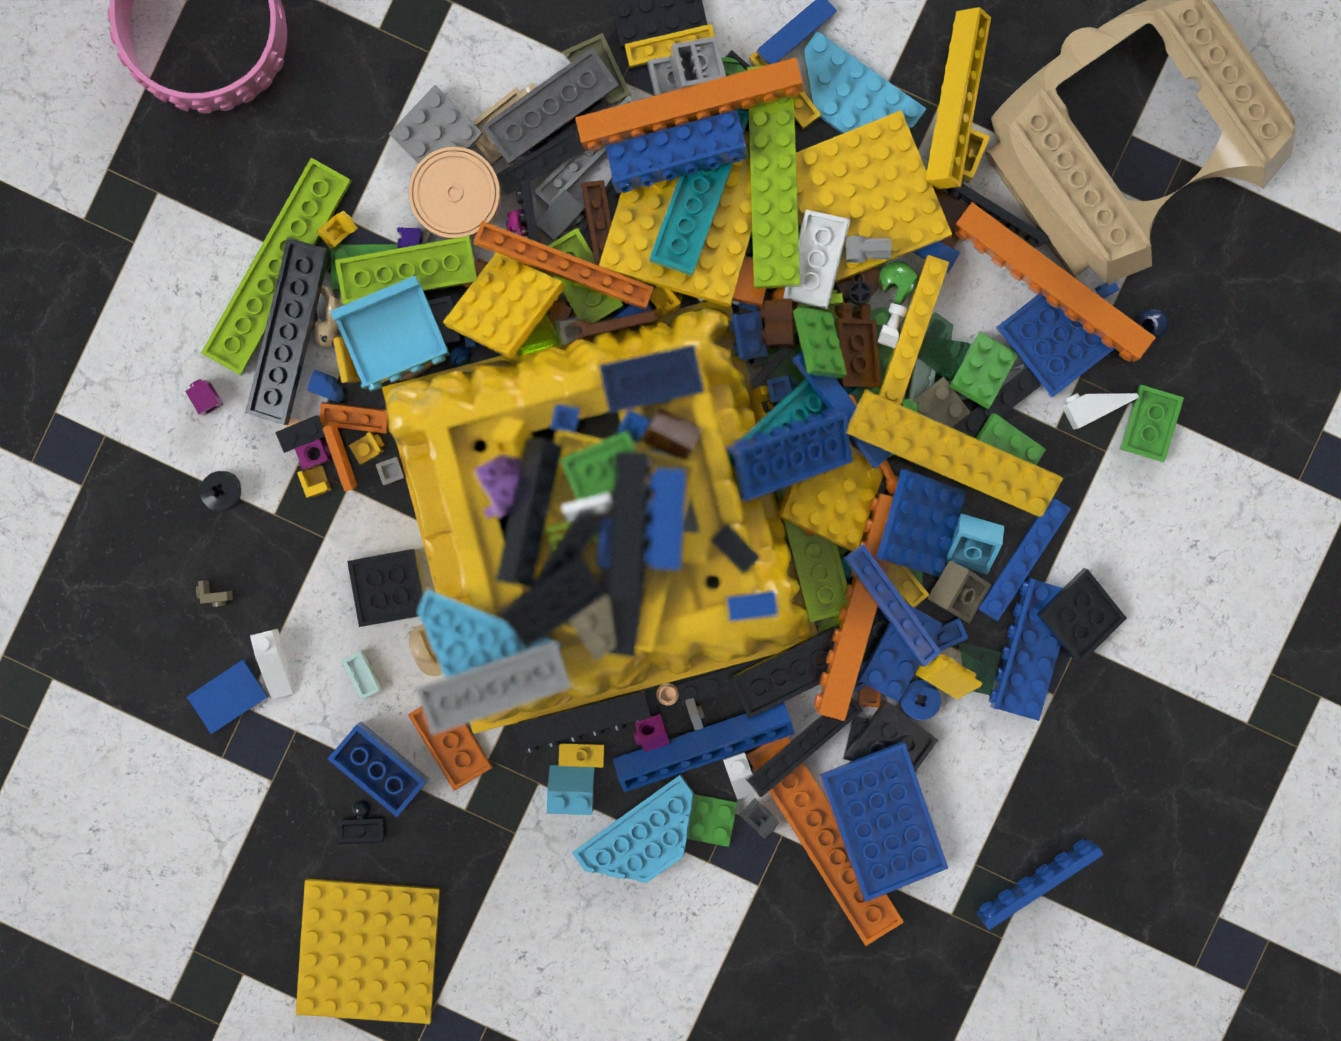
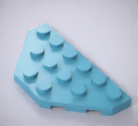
[803,31,926,134]
[417,589,562,677]
[572,775,694,883]

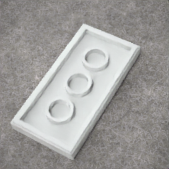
[783,210,850,309]

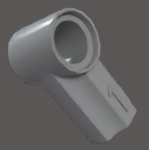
[846,236,891,263]

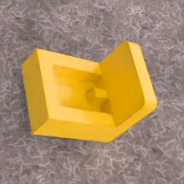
[316,211,357,249]

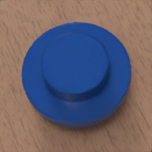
[450,346,472,366]

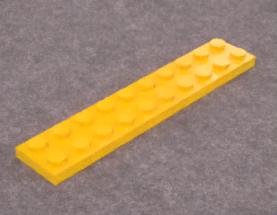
[846,390,1063,517]

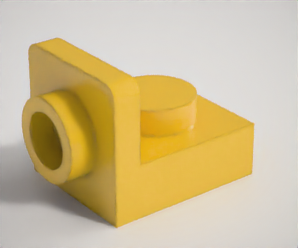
[650,286,683,316]
[349,432,384,465]

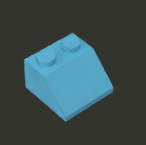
[946,513,1004,575]
[547,765,595,815]

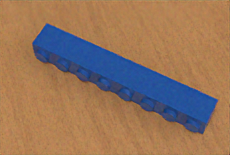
[613,702,795,793]

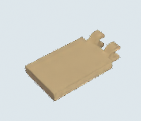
[473,83,536,166]

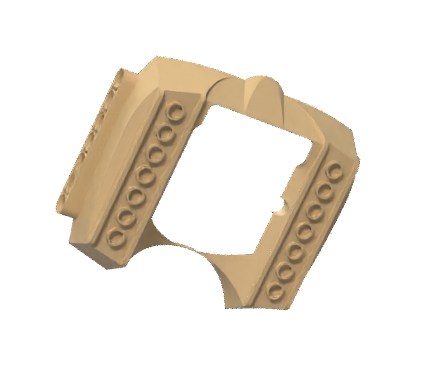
[985,0,1296,283]

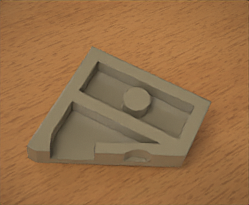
[569,594,617,661]

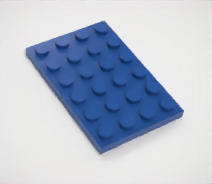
[819,742,948,902]

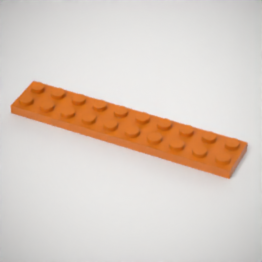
[746,737,904,946]

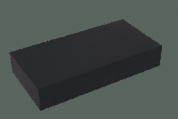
[710,523,761,574]

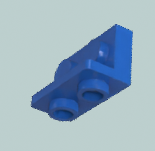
[729,311,769,361]

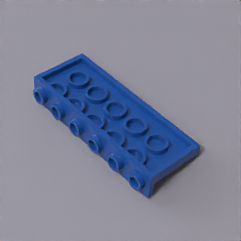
[606,110,749,193]
[725,409,852,501]
[989,578,1063,721]

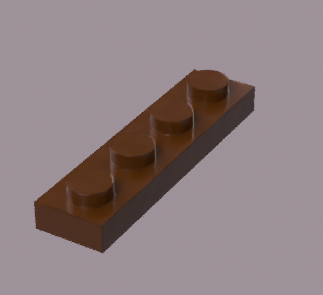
[581,180,612,266]

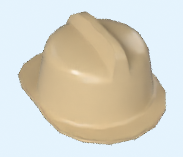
[409,624,443,676]

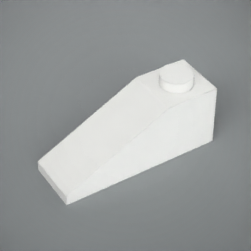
[1062,393,1139,429]
[250,629,294,699]

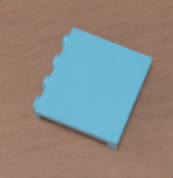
[330,276,450,391]

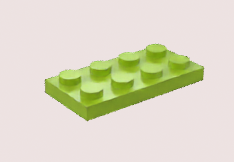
[548,228,624,323]

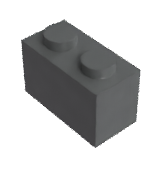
[536,190,586,242]

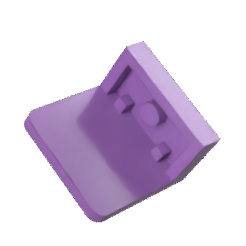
[475,455,521,519]

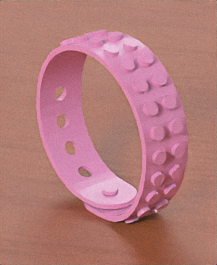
[108,0,287,113]

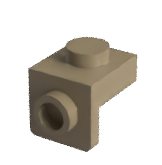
[196,580,233,607]

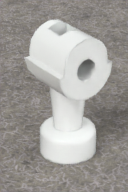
[877,303,908,349]

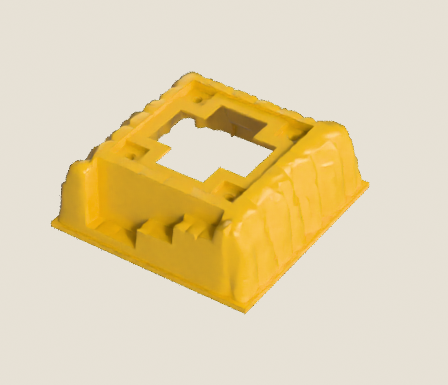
[382,301,818,734]

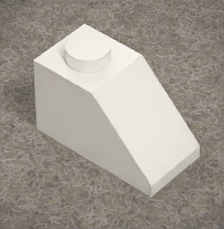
[723,752,756,799]

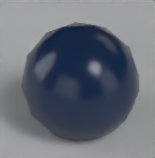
[1137,308,1169,340]

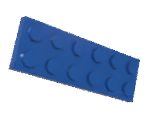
[976,839,1104,930]

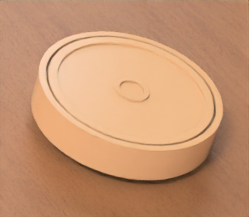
[409,147,501,240]

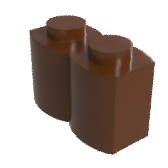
[760,299,795,349]

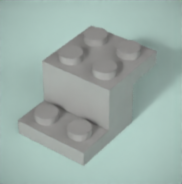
[647,37,726,96]

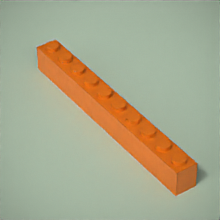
[575,58,804,151]
[952,203,1156,362]
[813,494,893,721]

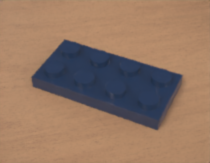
[599,345,704,413]

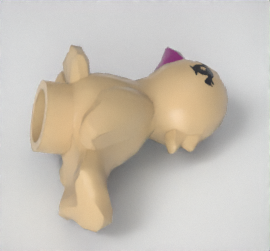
[314,286,344,347]

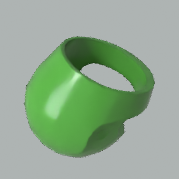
[879,261,919,305]

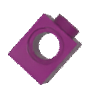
[185,379,224,416]
[295,439,332,470]
[633,714,670,752]

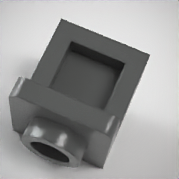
[740,798,779,838]

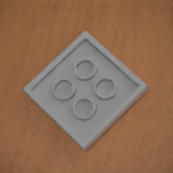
[389,85,483,164]

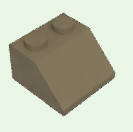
[928,560,991,624]

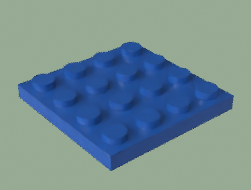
[996,271,1115,398]
[876,469,966,577]

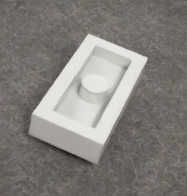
[562,492,613,523]

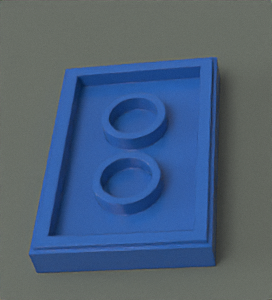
[187,659,269,734]

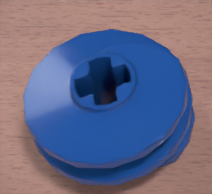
[899,678,941,720]

